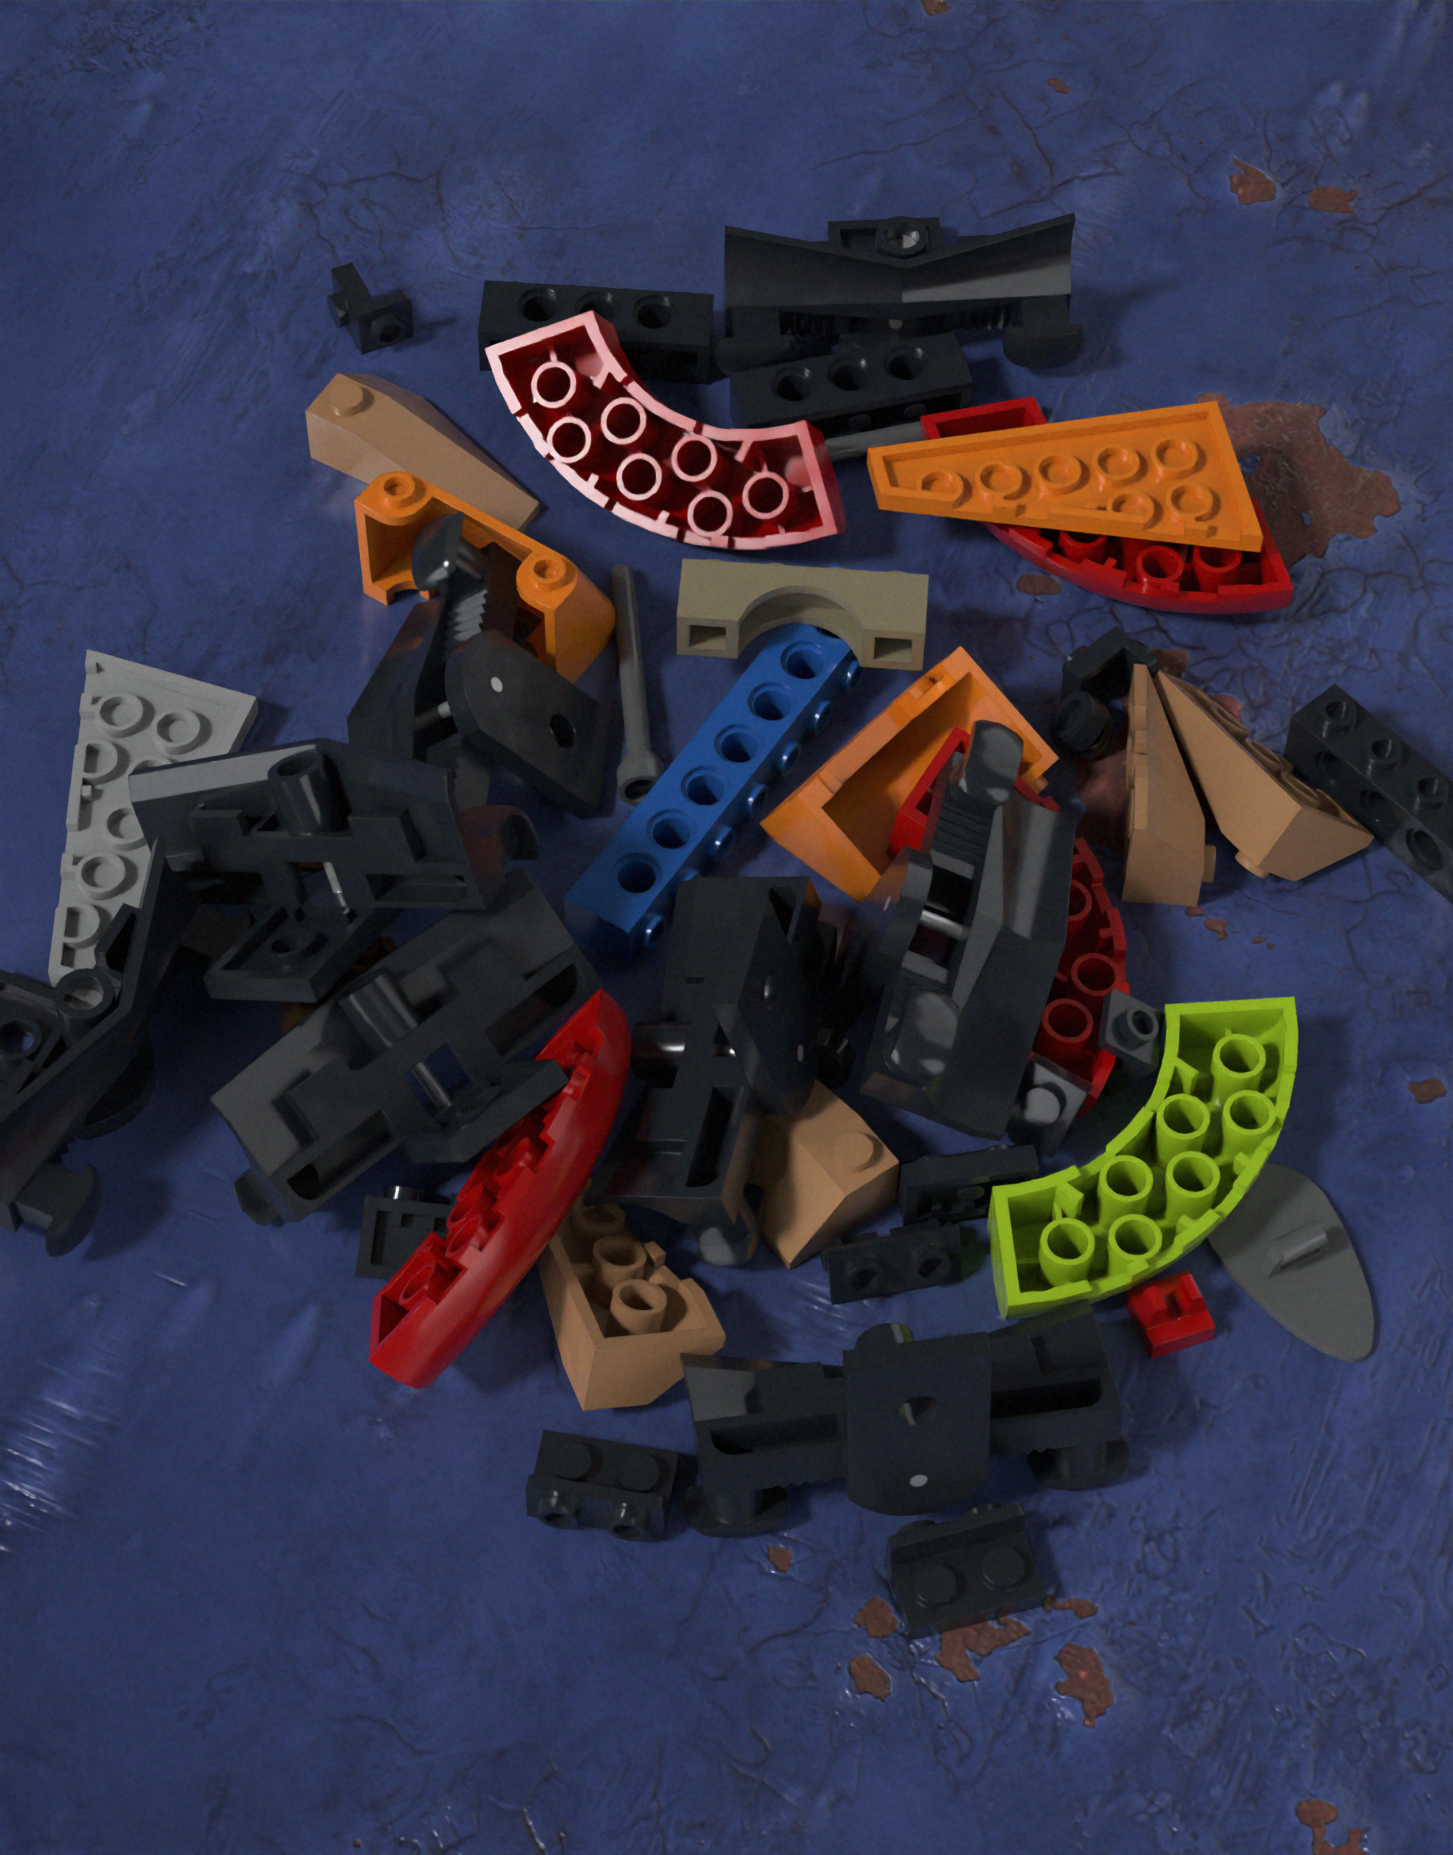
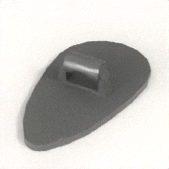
[1206,1163,1374,1363]

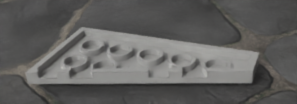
[48,649,259,988]

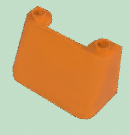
[354,471,615,684]
[759,646,1059,905]

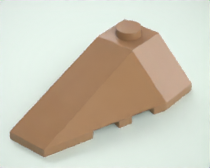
[305,373,540,533]
[1121,664,1216,907]
[1153,670,1375,882]
[746,1078,900,1270]
[536,1177,726,1411]

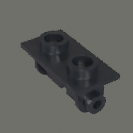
[819,1217,962,1305]

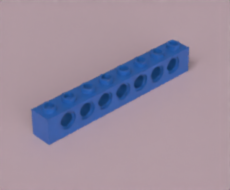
[564,562,866,968]

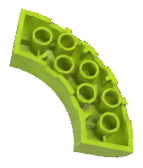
[987,997,1298,1320]

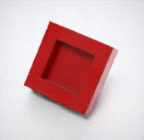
[1124,1270,1216,1359]

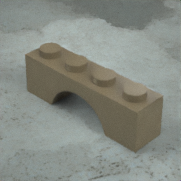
[677,558,929,671]

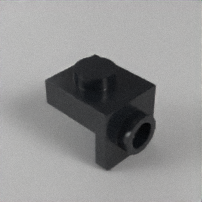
[327,262,414,355]
[1059,626,1159,703]
[1098,989,1164,1097]
[1006,1053,1094,1158]

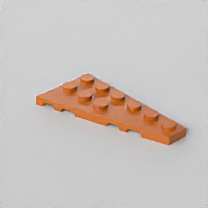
[867,401,1263,552]

